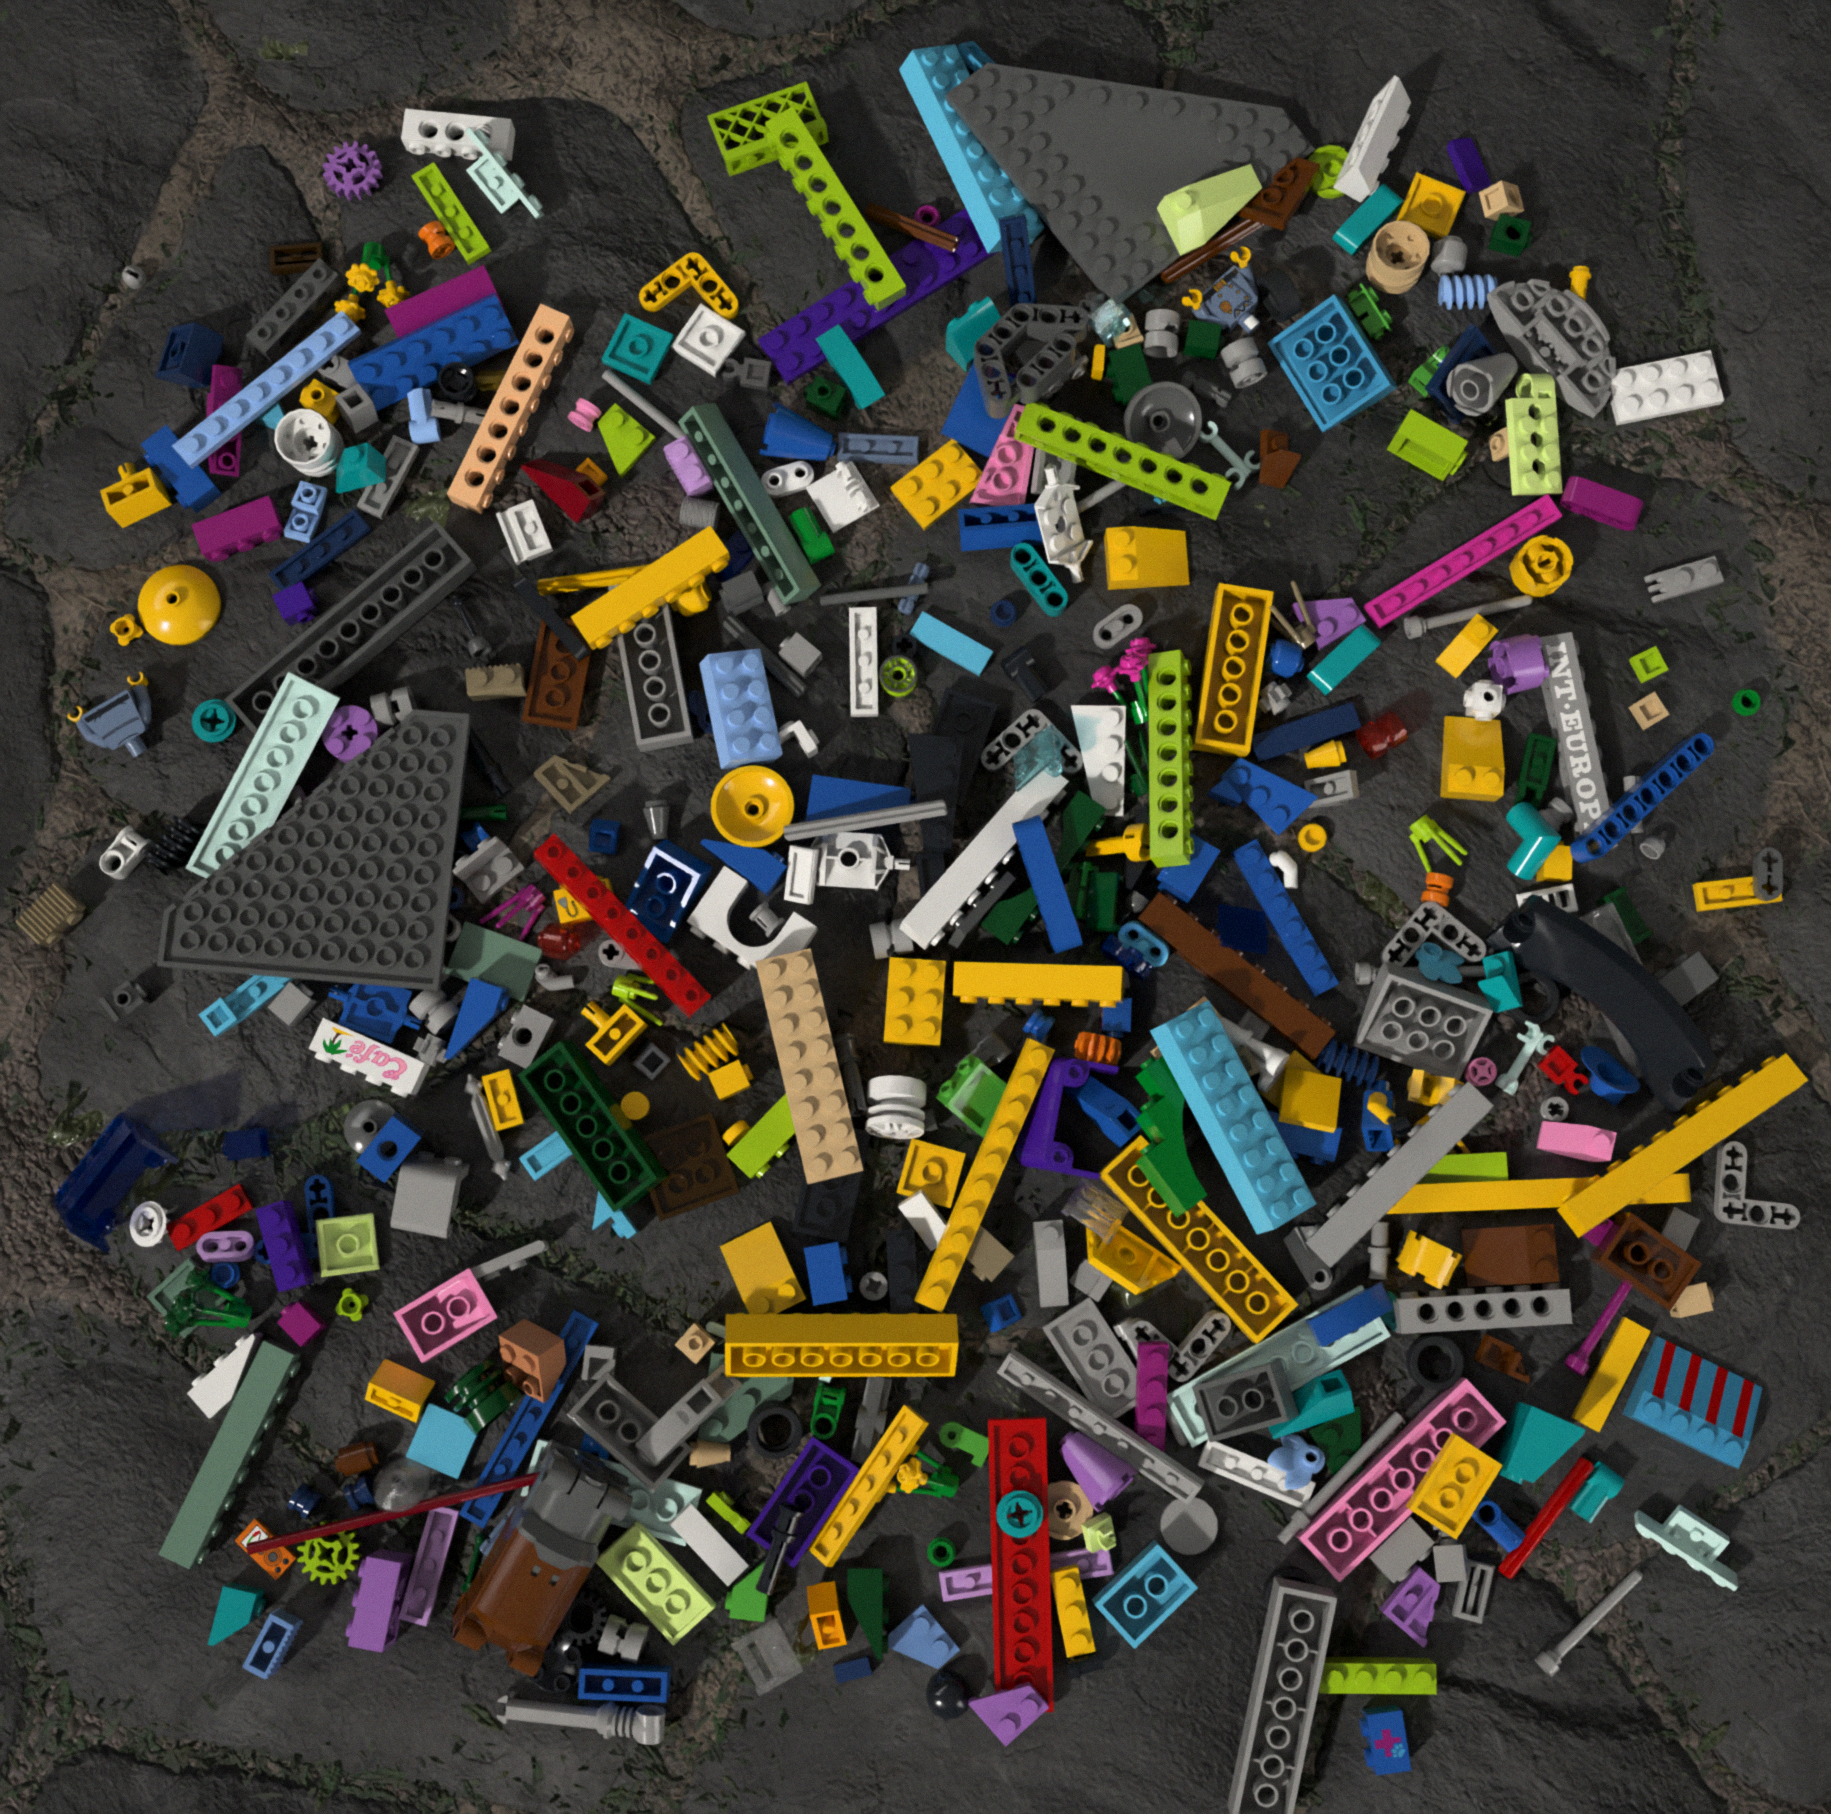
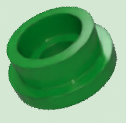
[1732,689,1761,716]
[927,1537,956,1567]

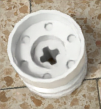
[274,409,345,477]
[865,1075,927,1139]

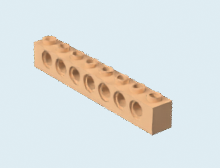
[447,304,574,515]

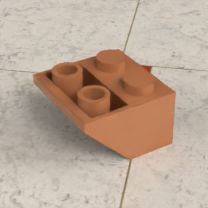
[499,1318,566,1403]

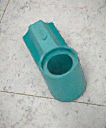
[1568,1461,1625,1523]

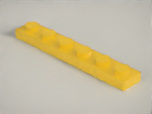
[807,1405,929,1567]

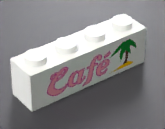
[308,1018,430,1098]

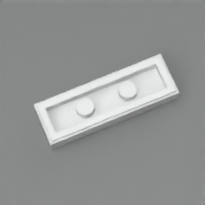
[669,1502,749,1586]

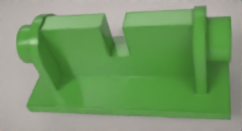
[1348,283,1393,341]

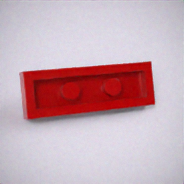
[166,1184,255,1251]

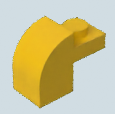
[1407,1069,1464,1107]

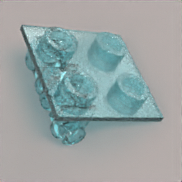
[1013,724,1063,792]

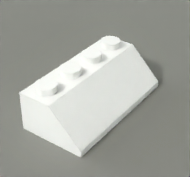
[1333,75,1411,203]

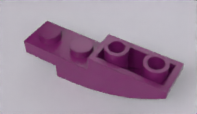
[206,364,243,477]

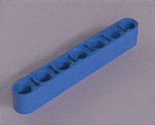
[1570,733,1714,863]

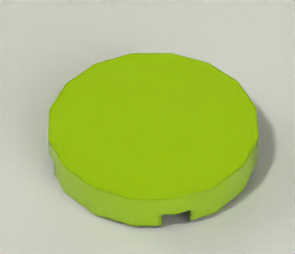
[1308,145,1348,199]

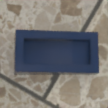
[833,1655,872,1684]

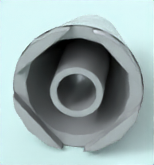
[1446,353,1518,416]

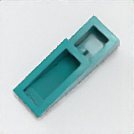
[815,324,885,409]

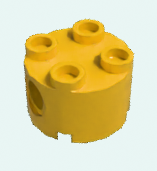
[1509,535,1573,598]
[1396,1230,1463,1290]

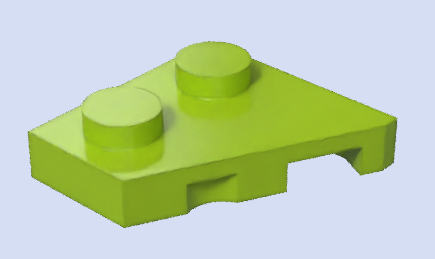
[597,403,656,478]

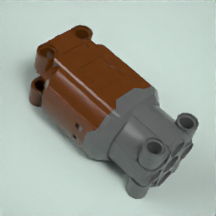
[452,1439,633,1677]

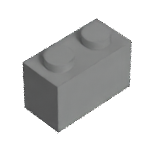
[1367,1516,1435,1583]

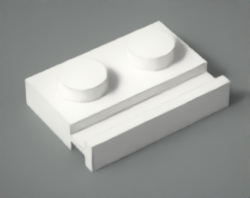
[496,499,553,565]

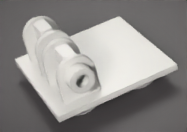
[806,461,880,533]

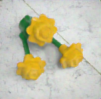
[334,242,410,323]
[876,1444,959,1503]

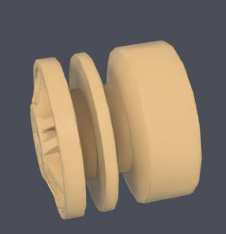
[1366,221,1430,294]

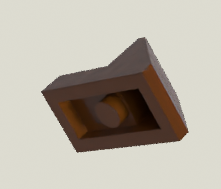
[1259,429,1301,489]

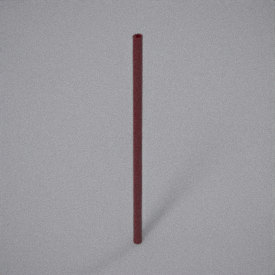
[247,1471,540,1555]

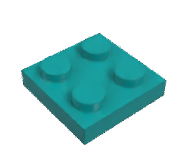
[601,313,674,385]

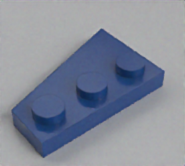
[1221,758,1319,836]

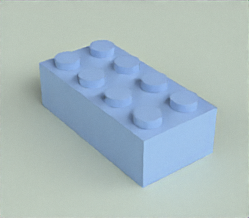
[699,648,783,770]

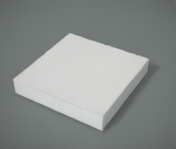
[671,303,746,377]

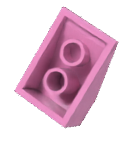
[393,1268,498,1363]

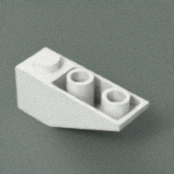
[187,1332,263,1419]

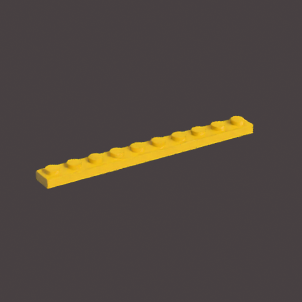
[914,1038,1055,1313]

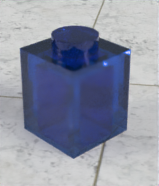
[222,1128,270,1162]

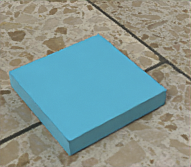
[405,1402,478,1479]

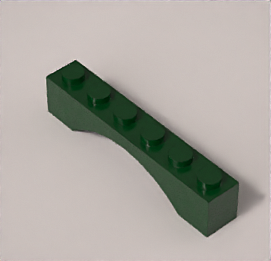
[981,790,1107,946]

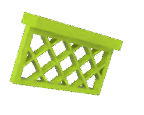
[707,81,829,177]

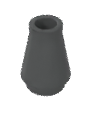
[643,799,670,840]

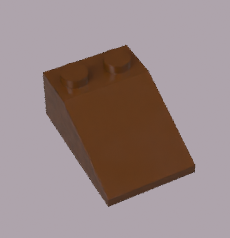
[1589,1212,1702,1311]
[1460,1224,1559,1287]

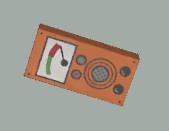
[235,1518,298,1580]

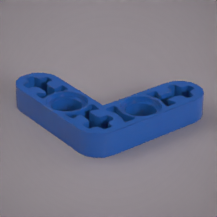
[254,1175,336,1264]

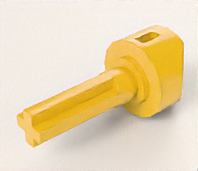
[1085,823,1151,862]

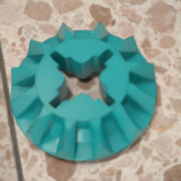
[192,699,237,743]
[996,1490,1043,1538]

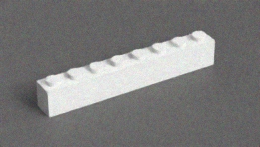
[899,761,1069,950]

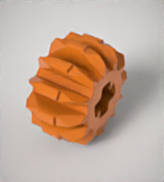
[1074,1032,1122,1066]

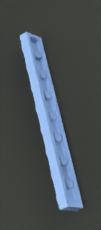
[172,311,361,469]

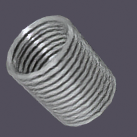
[679,496,720,530]

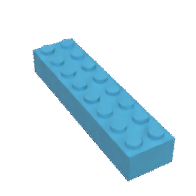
[899,44,1045,254]
[1150,1000,1316,1234]

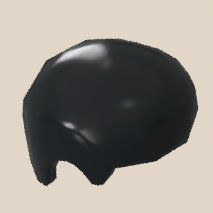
[926,1670,971,1720]

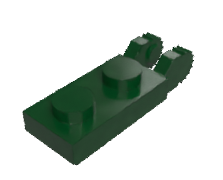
[1513,732,1557,811]

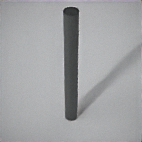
[820,583,929,606]

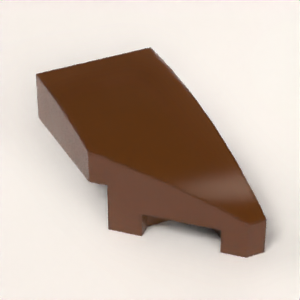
[1474,1334,1530,1384]

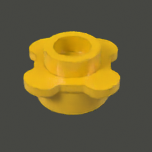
[110,614,143,646]

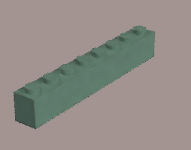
[678,403,821,605]
[158,1339,302,1569]

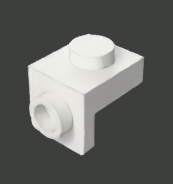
[778,720,819,758]

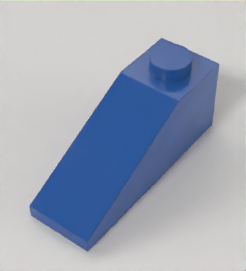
[700,839,787,896]
[444,977,510,1060]

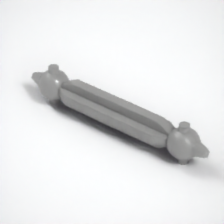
[464,1074,511,1181]

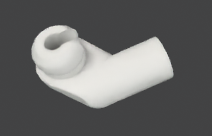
[1269,850,1298,889]

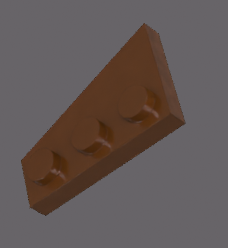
[1235,157,1320,230]

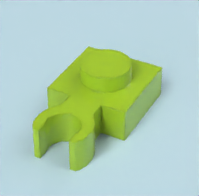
[706,1490,751,1534]

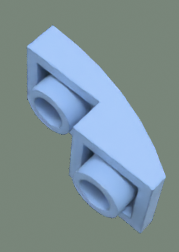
[283,481,327,543]

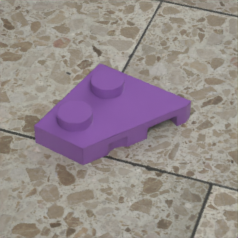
[1291,598,1366,651]
[1379,1565,1440,1648]
[968,1682,1049,1747]

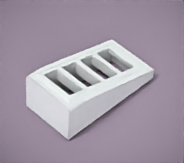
[1516,883,1578,913]

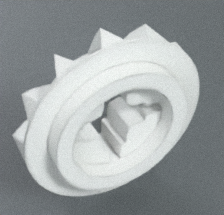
[130,1201,170,1247]

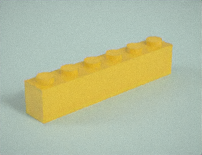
[571,526,731,650]
[953,962,1125,1008]

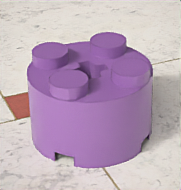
[1488,634,1549,695]
[322,705,384,764]

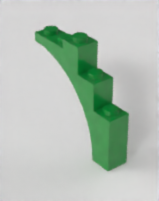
[1135,1056,1207,1218]

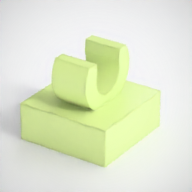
[1081,1512,1116,1553]

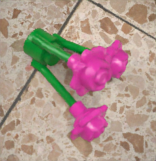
[1091,637,1157,724]

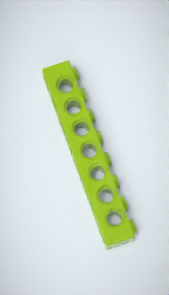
[764,106,906,312]
[1014,401,1232,520]
[1148,650,1194,868]

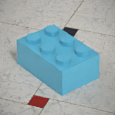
[1092,1539,1198,1649]

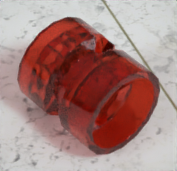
[1356,710,1408,760]

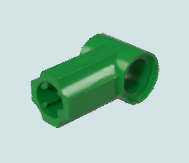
[788,507,835,565]

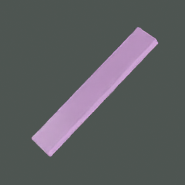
[939,1547,1114,1602]

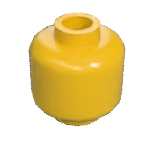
[670,581,712,617]

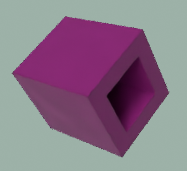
[277,1301,328,1347]

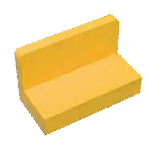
[365,1359,435,1423]

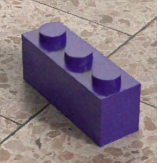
[255,1200,315,1292]

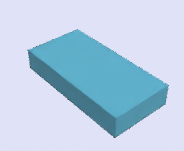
[519,1131,573,1181]

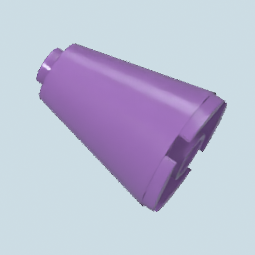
[1059,1431,1138,1512]

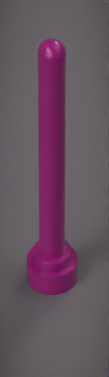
[1563,1282,1632,1377]

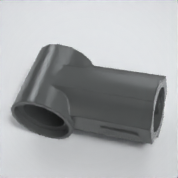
[955,1030,1013,1068]

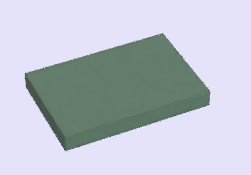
[445,921,544,1002]

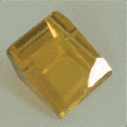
[475,370,506,391]

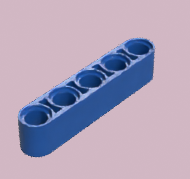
[1012,814,1083,954]

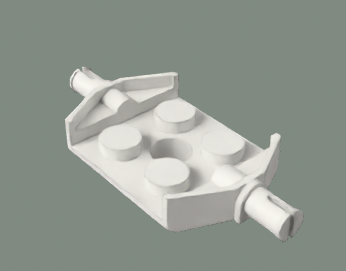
[1034,465,1093,583]
[788,832,910,891]

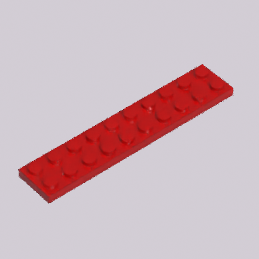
[988,1417,1054,1712]

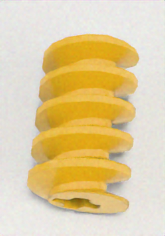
[676,1022,739,1081]

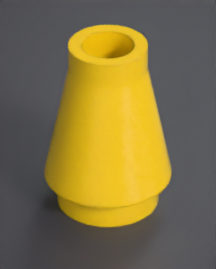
[1304,740,1346,769]

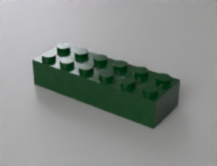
[518,1041,669,1213]

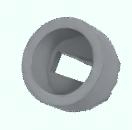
[122,265,146,289]
[1640,835,1665,859]

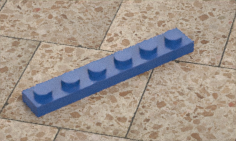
[1231,839,1339,998]

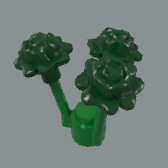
[164,1264,252,1338]

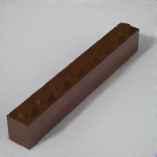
[1136,892,1336,1060]

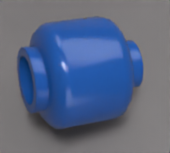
[1263,639,1305,678]

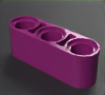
[1560,476,1644,531]

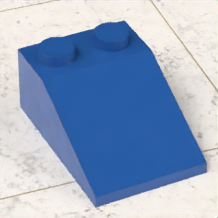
[625,839,713,944]

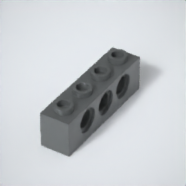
[246,258,347,364]

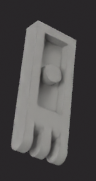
[1644,556,1724,603]
[471,1240,549,1282]

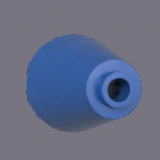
[759,402,836,461]

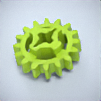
[297,1519,362,1585]

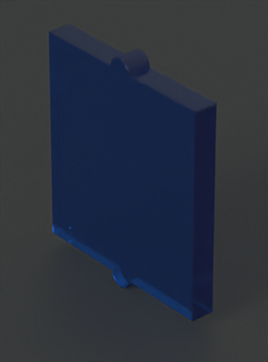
[1217,904,1269,954]

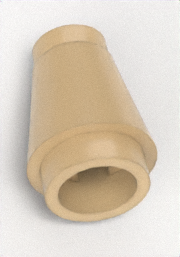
[689,1439,731,1468]

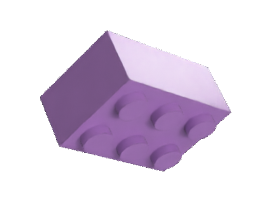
[346,1548,414,1653]

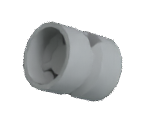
[1143,309,1181,358]
[1221,337,1268,388]
[370,686,418,730]
[869,918,914,960]
[409,989,460,1037]
[598,1614,649,1664]

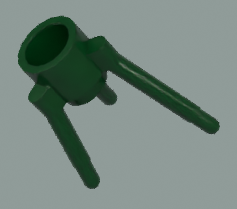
[1124,729,1149,798]

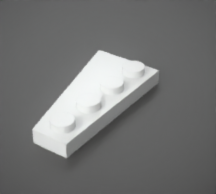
[1071,705,1126,817]

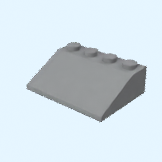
[1354,961,1493,1080]

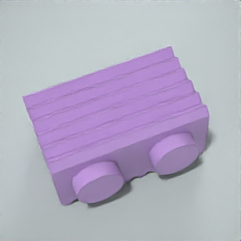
[664,435,715,499]

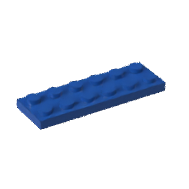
[347,292,519,411]

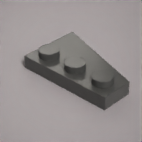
[945,871,1016,955]

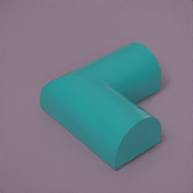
[1506,802,1562,880]

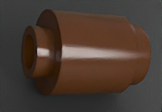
[334,1440,380,1477]

